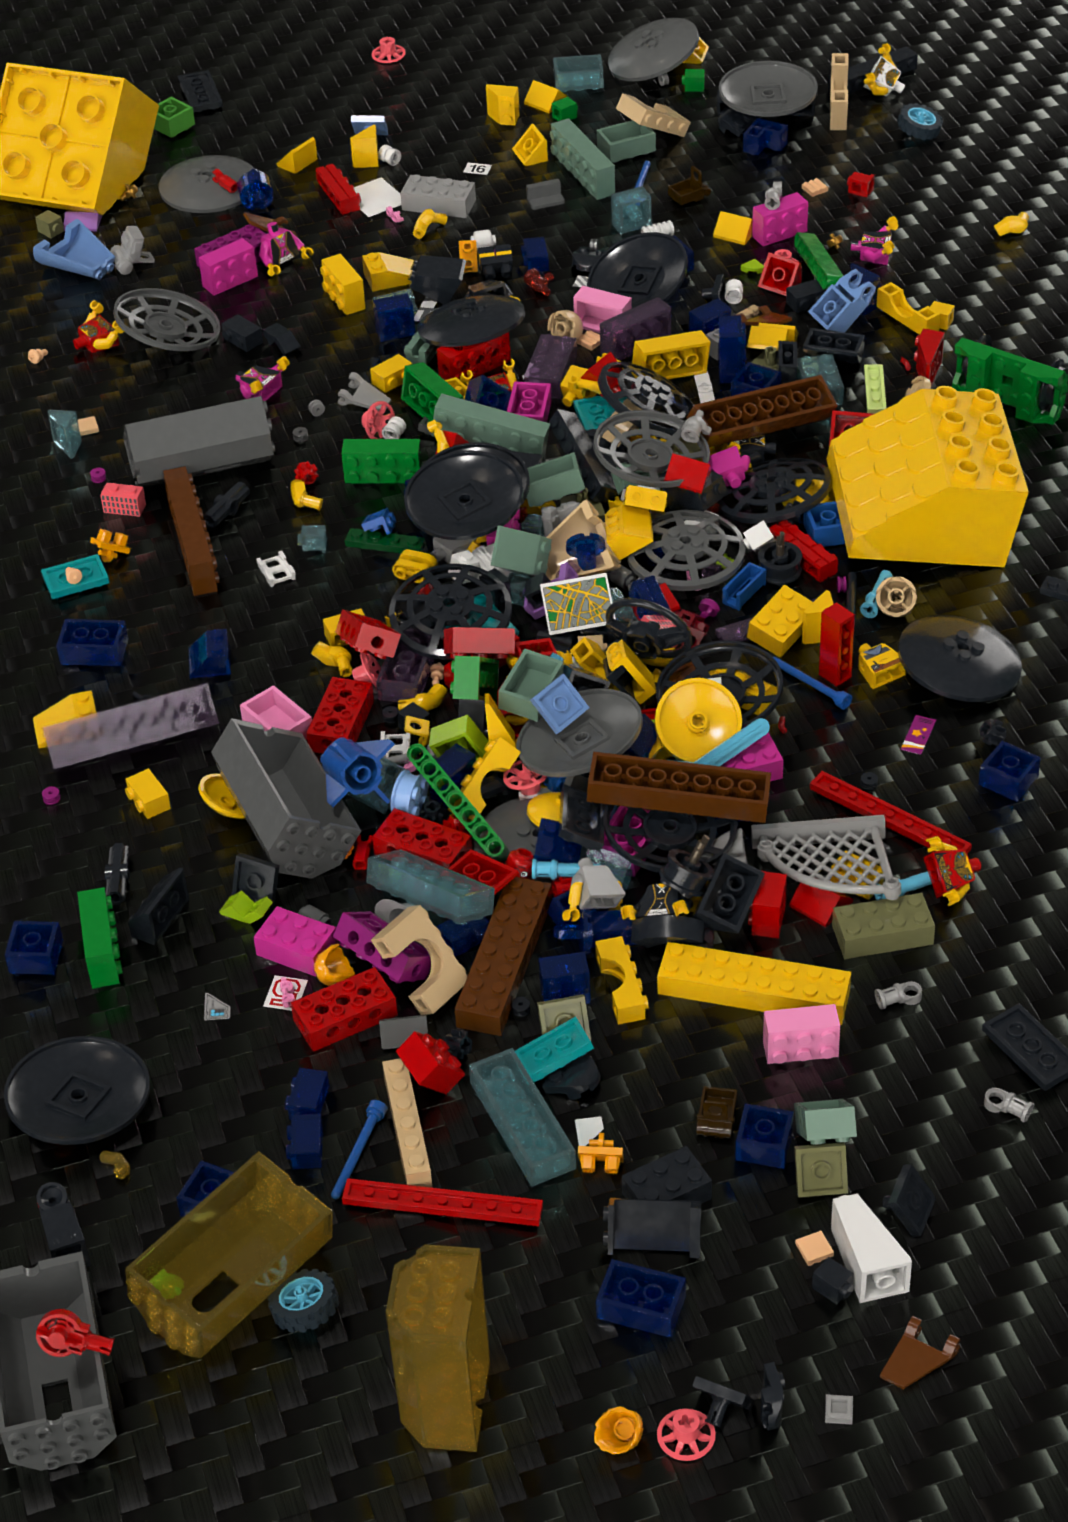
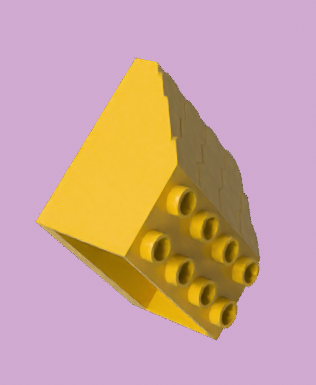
[0,63,159,215]
[826,386,1029,567]

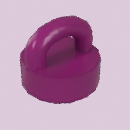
[699,598,720,618]

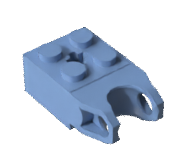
[808,269,876,332]

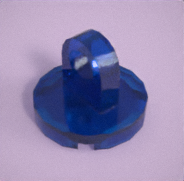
[566,533,606,571]
[553,909,593,955]

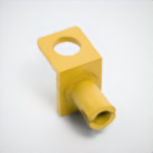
[404,716,430,754]

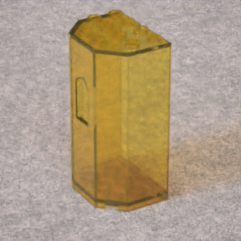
[125,1151,332,1358]
[386,1244,490,1452]

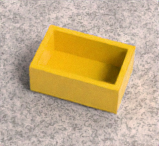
[320,253,366,315]
[747,585,813,658]

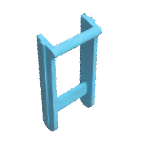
[667,718,770,766]

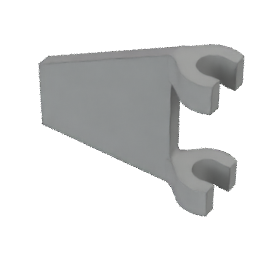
[338,372,391,411]

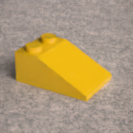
[362,252,414,292]
[33,690,101,748]
[485,693,519,762]

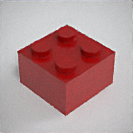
[748,871,787,939]
[396,1031,465,1094]

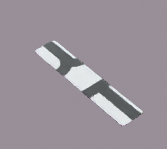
[413,296,437,321]

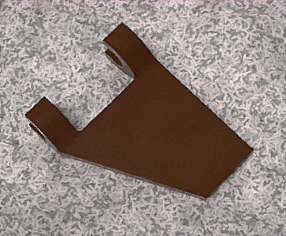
[243,212,298,236]
[734,305,792,327]
[880,1316,960,1389]

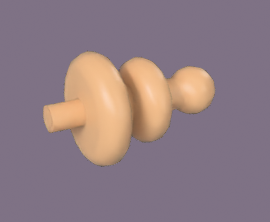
[28,349,48,364]
[65,567,82,584]
[430,662,444,685]

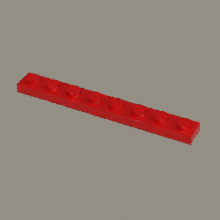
[810,771,972,854]
[342,1178,543,1226]

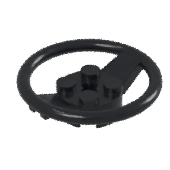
[605,598,693,660]

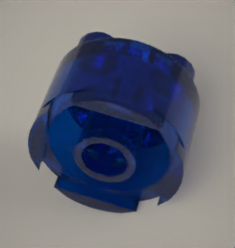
[237,169,273,210]

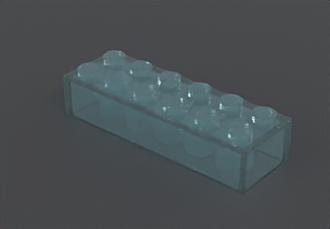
[366,849,495,924]
[469,1048,576,1187]

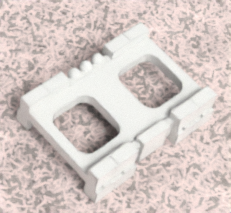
[256,551,296,587]
[381,731,411,764]

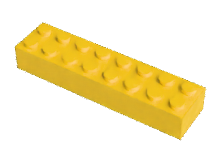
[657,942,851,1025]

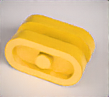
[392,549,438,583]

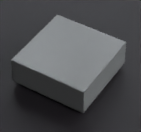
[825,1394,853,1424]

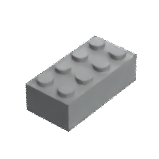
[400,175,476,218]

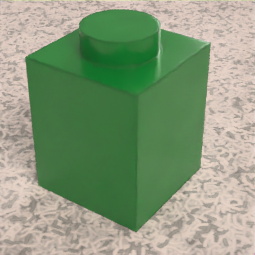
[682,69,705,92]
[552,97,578,121]

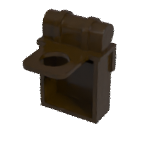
[668,166,711,206]
[696,1086,737,1139]

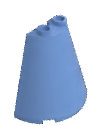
[33,219,115,280]

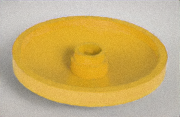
[654,678,742,762]

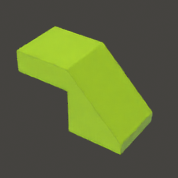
[219,890,273,924]

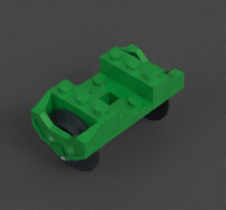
[952,334,1068,425]

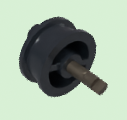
[758,531,802,587]
[659,835,714,899]

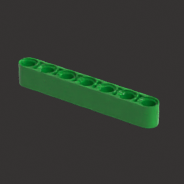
[794,232,843,290]
[407,743,509,863]

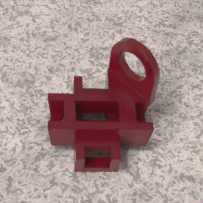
[675,609,710,648]

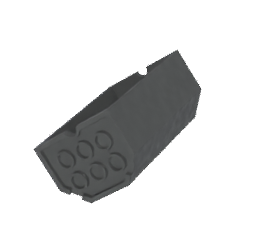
[123,396,275,488]
[211,718,361,878]
[0,1251,117,1471]

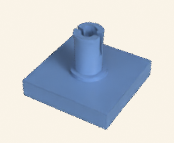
[351,116,388,135]
[530,673,590,734]

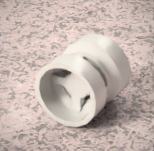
[378,145,401,166]
[725,279,743,304]
[382,416,406,439]

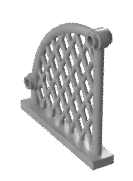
[751,815,901,900]

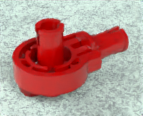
[36,1309,115,1357]

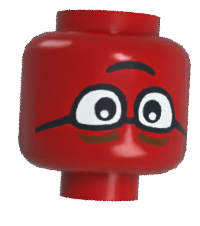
[505,848,535,879]

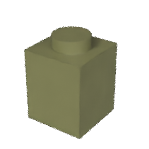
[35,210,64,238]

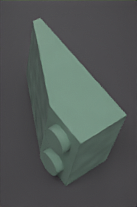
[491,526,552,577]

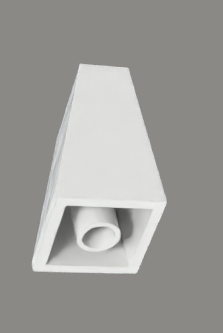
[831,1194,912,1303]

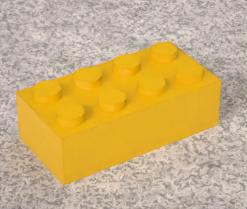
[631,330,711,379]

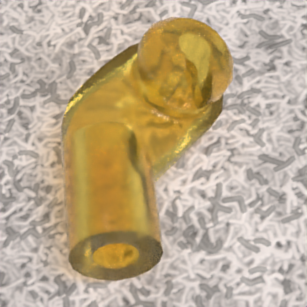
[100,1151,130,1179]

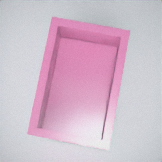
[573,286,632,339]
[240,685,312,740]
[763,1004,840,1064]

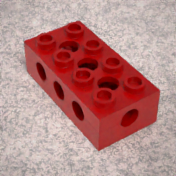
[437,332,511,380]
[335,609,401,659]
[306,677,374,754]
[372,808,473,879]
[291,967,398,1052]

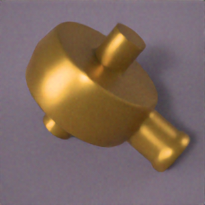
[120,184,138,201]
[827,233,843,249]

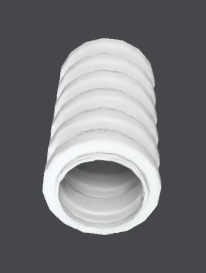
[641,220,674,236]

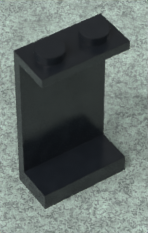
[603,1198,701,1258]

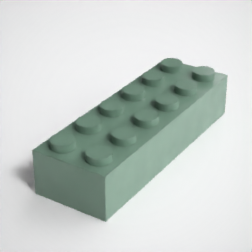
[550,118,615,200]
[431,393,550,460]

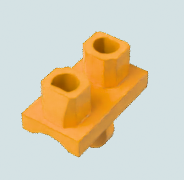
[459,240,478,273]
[90,529,131,563]
[578,1133,624,1174]

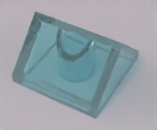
[47,409,82,459]

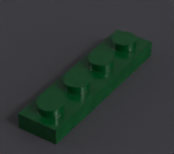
[345,528,426,554]

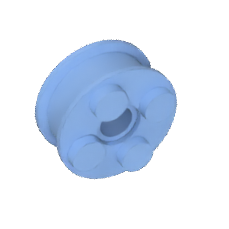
[390,769,429,816]

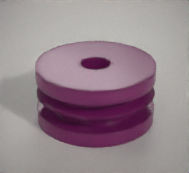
[90,468,106,483]
[837,576,846,593]
[42,787,60,805]

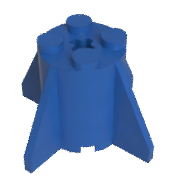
[320,737,395,807]

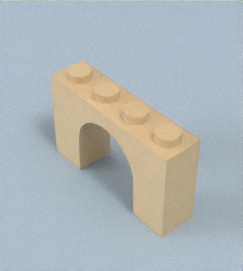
[830,53,848,130]
[616,93,691,137]
[371,905,468,1015]

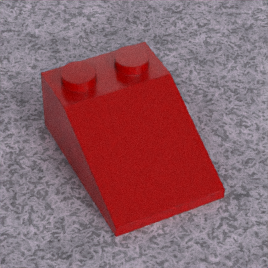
[914,328,945,387]
[440,849,519,902]

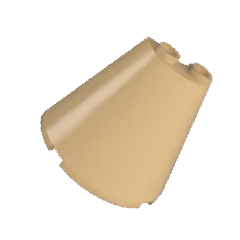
[546,499,622,581]

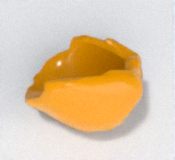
[313,944,355,986]
[594,1406,643,1454]

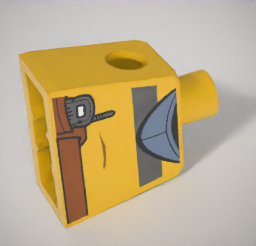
[858,643,906,689]

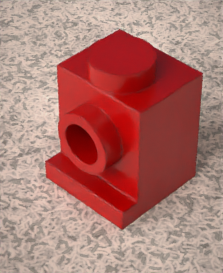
[847,172,875,198]

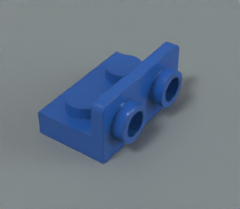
[361,508,396,535]

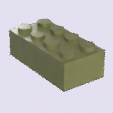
[832,893,935,959]

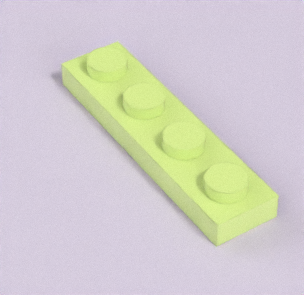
[864,364,886,414]

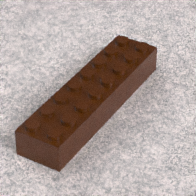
[686,375,838,448]
[163,466,220,596]
[587,751,771,823]
[455,877,552,1036]

